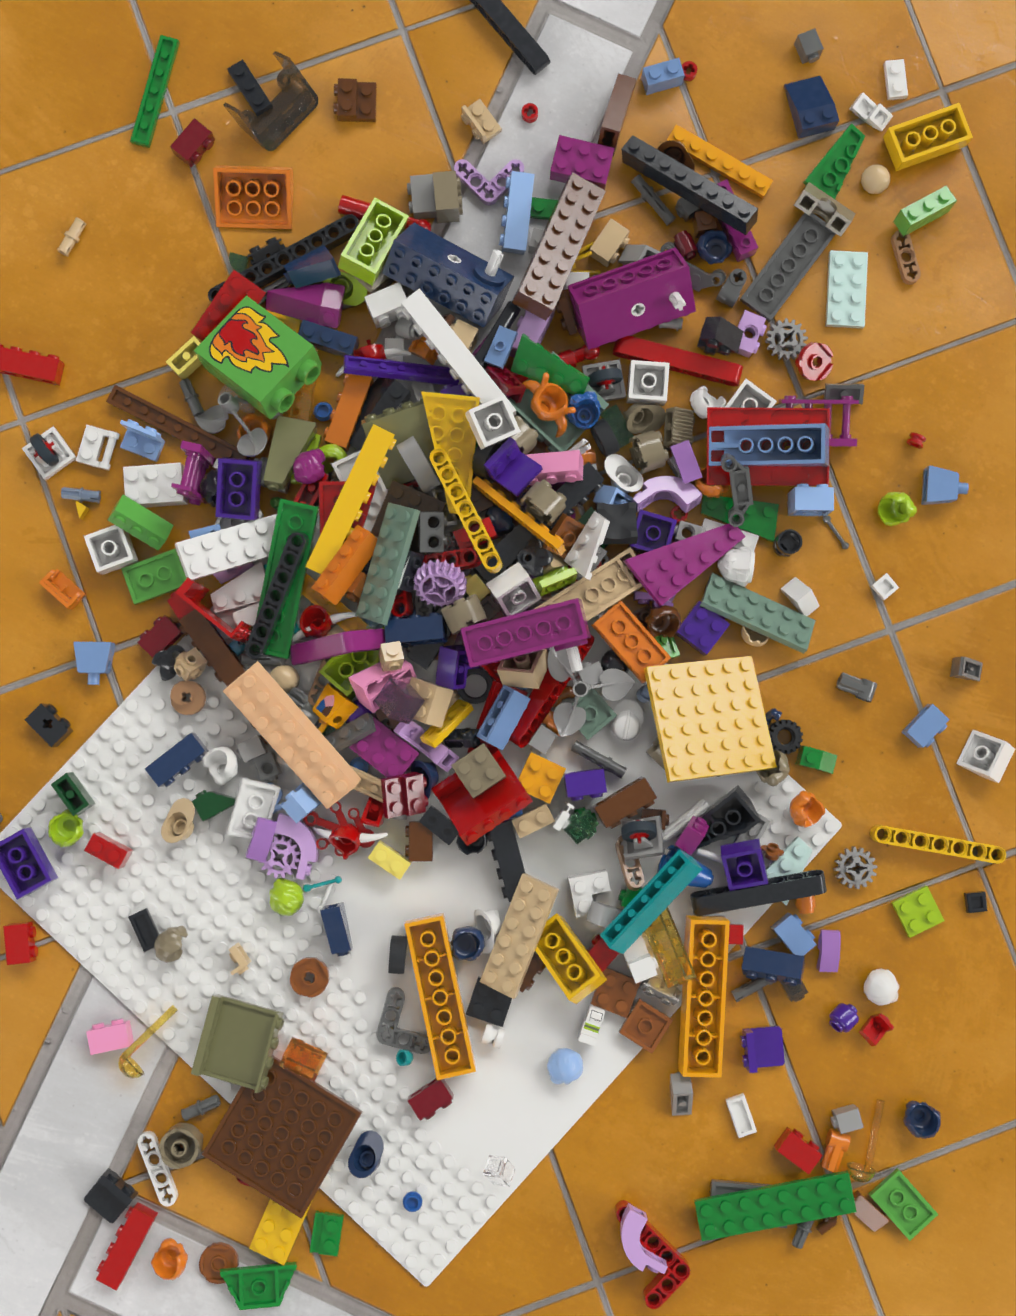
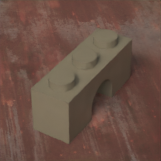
[794,182,856,237]

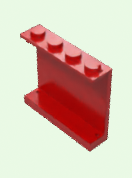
[175,577,254,643]
[431,746,533,846]

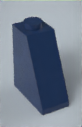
[283,245,341,288]
[320,902,353,956]

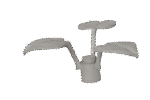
[195,392,267,457]
[548,648,635,737]

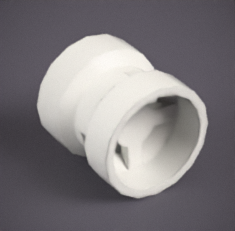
[481,1024,505,1049]

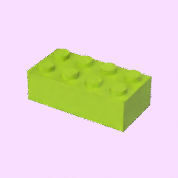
[338,197,409,286]

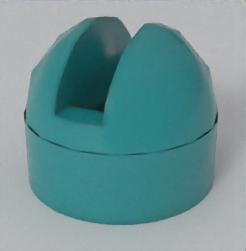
[396,1050,413,1066]

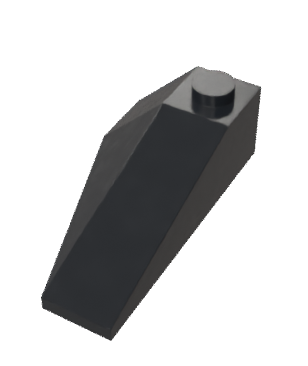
[349,377,412,451]
[676,785,761,849]

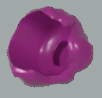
[293,448,325,484]

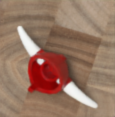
[336,339,412,377]
[292,605,357,645]
[313,824,388,860]

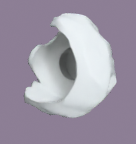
[690,386,727,419]
[202,747,238,786]
[864,968,899,1006]

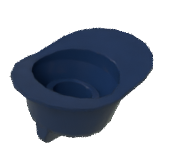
[411,760,439,799]
[348,1130,384,1178]

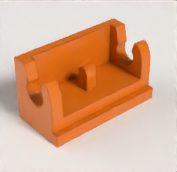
[39,569,87,610]

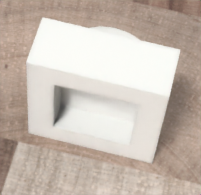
[871,573,899,600]

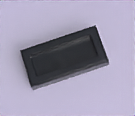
[128,908,159,952]

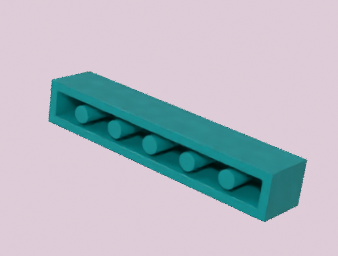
[600,849,703,954]

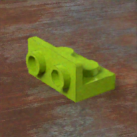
[532,566,577,597]

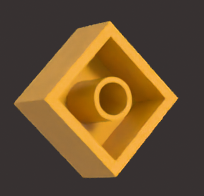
[518,752,566,804]

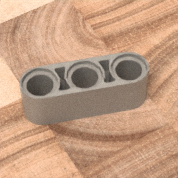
[396,436,441,494]
[586,901,623,927]

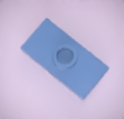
[484,325,518,369]

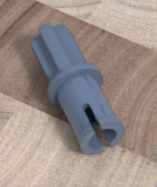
[61,487,101,503]

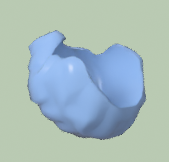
[547,1048,583,1085]

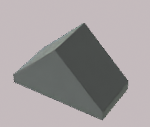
[950,656,983,681]

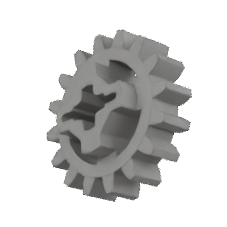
[765,318,808,361]
[834,846,877,889]

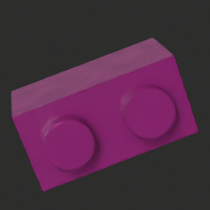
[675,815,709,855]

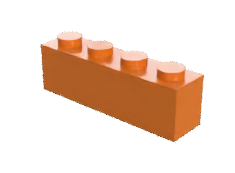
[323,374,374,452]
[312,525,378,606]

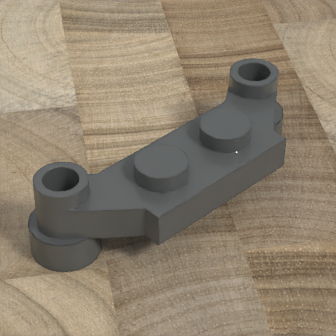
[660,242,726,292]
[720,453,754,527]

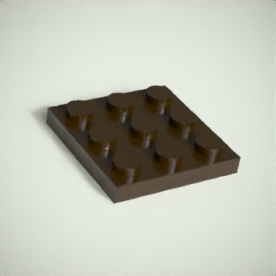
[371,480,447,555]

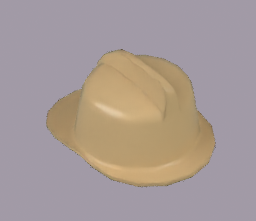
[161,798,195,843]

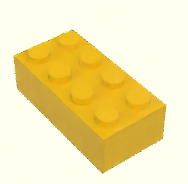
[883,103,973,171]
[535,913,607,1004]

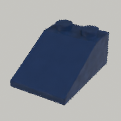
[784,76,839,139]

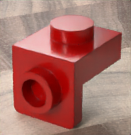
[859,1013,894,1046]

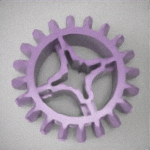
[414,559,467,608]

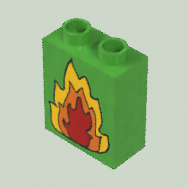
[194,295,322,420]

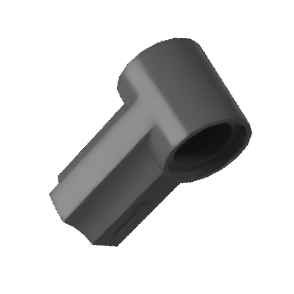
[836,672,878,702]

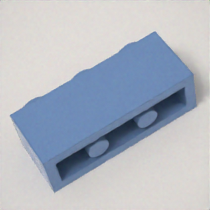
[476,685,530,750]

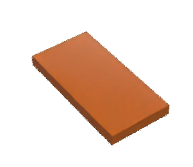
[591,600,671,684]

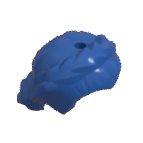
[567,391,601,430]

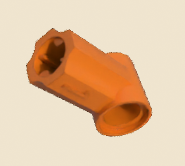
[820,1129,851,1172]

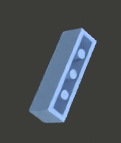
[499,171,535,255]

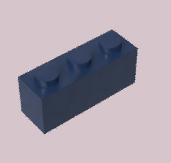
[298,320,359,357]
[385,613,447,647]
[145,733,209,787]
[742,946,805,986]

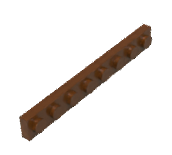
[106,385,250,460]

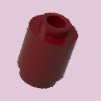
[673,230,698,261]

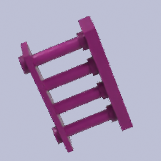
[778,396,859,446]
[171,441,216,506]

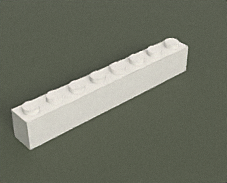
[401,288,516,416]

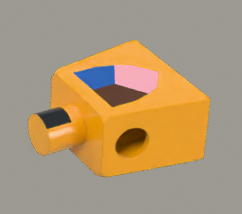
[313,683,358,733]

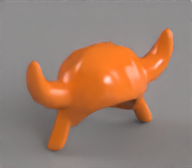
[522,372,576,438]

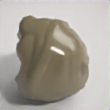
[756,750,790,787]
[154,926,188,963]

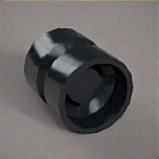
[773,529,803,557]

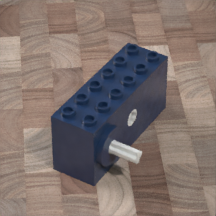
[382,223,514,328]

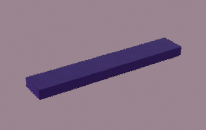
[344,355,459,386]

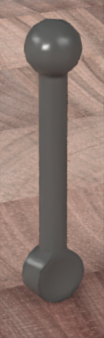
[822,515,849,549]

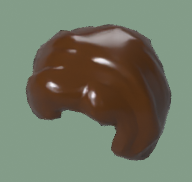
[645,605,681,638]

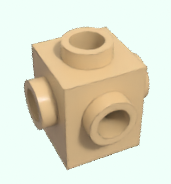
[174,647,208,682]

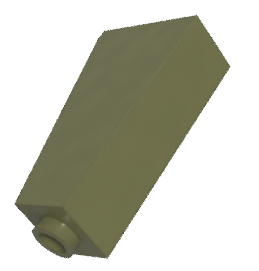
[263,416,317,491]

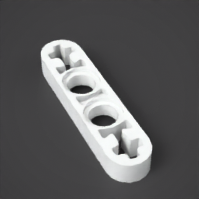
[137,1131,178,1207]

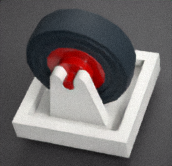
[22,426,77,480]

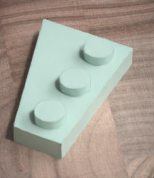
[766,836,813,906]

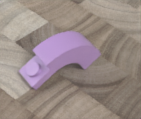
[633,476,702,513]
[393,715,459,772]
[275,813,319,880]
[620,1203,668,1274]

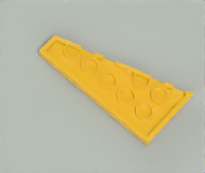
[421,391,480,515]

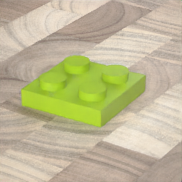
[891,885,945,938]

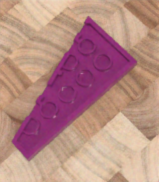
[623,523,746,607]

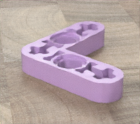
[454,159,524,205]

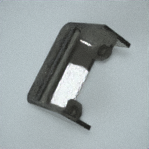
[223,51,318,151]

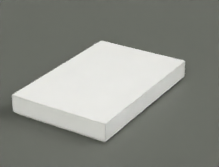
[226,778,280,840]

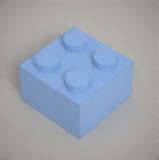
[788,484,834,516]

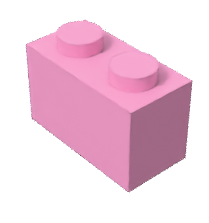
[86,1018,134,1055]

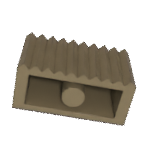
[663,407,695,448]

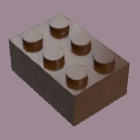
[592,776,657,829]

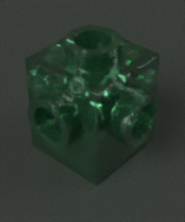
[564,809,599,844]

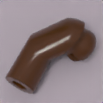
[553,686,576,708]
[816,1216,837,1235]

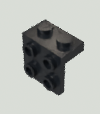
[84,1168,138,1223]

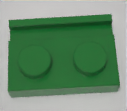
[309,1211,344,1257]

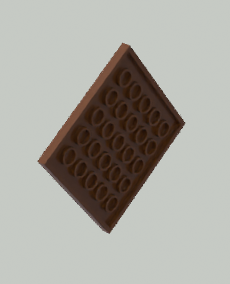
[202,1055,363,1218]

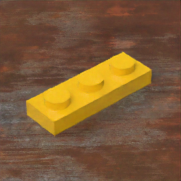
[420,699,474,748]

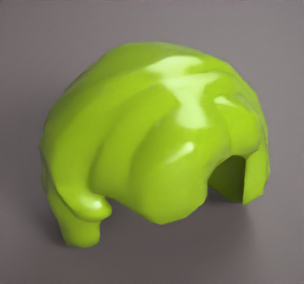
[318,444,347,474]
[878,492,917,526]
[48,809,84,847]
[269,878,304,916]

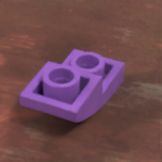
[670,440,702,484]
[633,591,673,609]
[245,817,277,862]
[817,930,841,972]

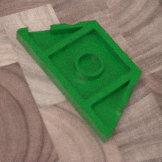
[220,1262,297,1310]

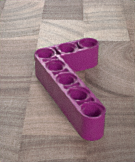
[290,628,385,665]

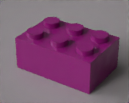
[550,135,614,190]
[349,717,420,778]

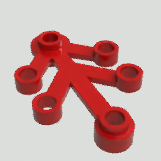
[303,801,375,856]

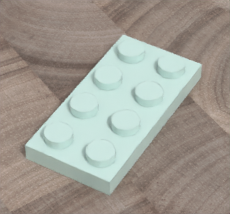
[825,250,868,329]

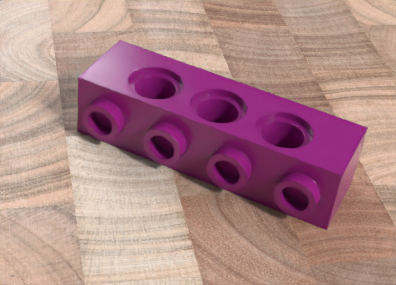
[717,179,758,262]

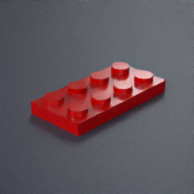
[190,269,266,341]

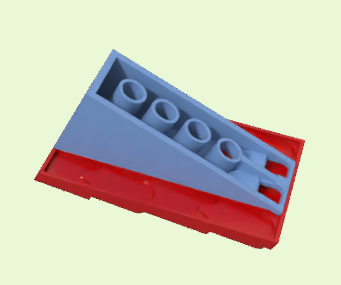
[707,407,830,486]

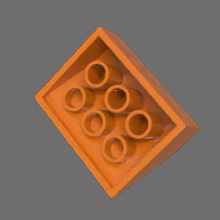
[213,165,293,229]

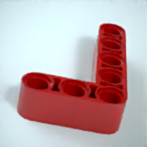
[391,548,482,618]
[615,1200,690,1309]

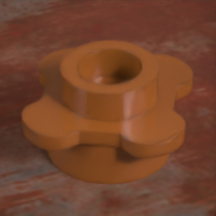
[761,843,784,861]

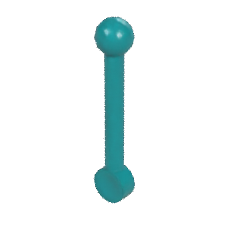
[303,876,342,892]

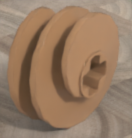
[170,680,206,715]

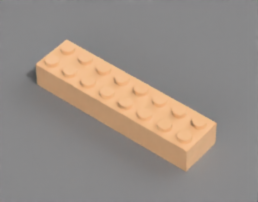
[223,661,361,809]

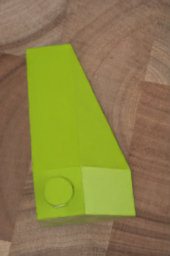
[319,626,385,701]

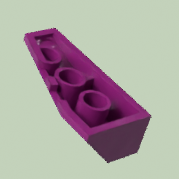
[265,282,345,328]

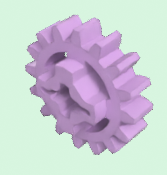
[259,836,301,878]

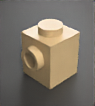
[378,641,404,672]

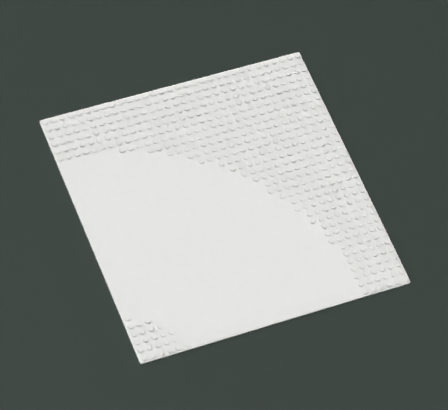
[0,471,842,1287]

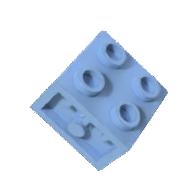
[120,419,165,462]

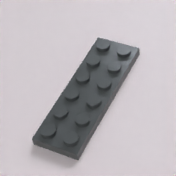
[740,213,836,322]

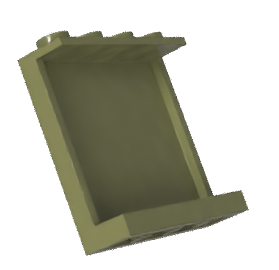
[361,397,438,489]
[191,994,284,1093]

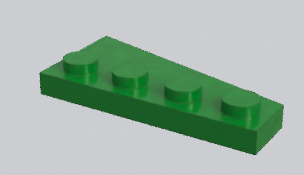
[803,123,865,200]
[511,333,590,395]
[700,494,779,542]

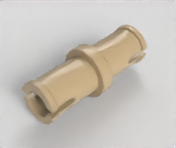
[57,217,87,257]

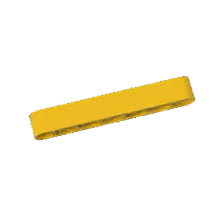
[429,448,502,573]
[870,825,1006,864]

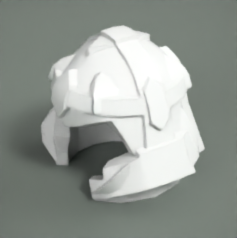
[717,545,755,587]

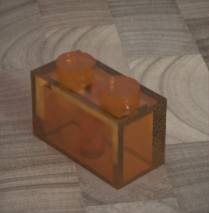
[279,1037,328,1082]

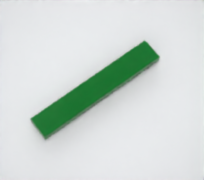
[130,35,180,148]

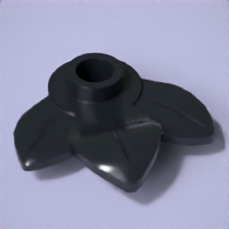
[516,538,554,577]
[152,645,185,681]

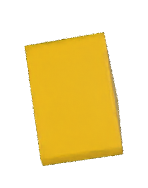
[76,501,89,520]

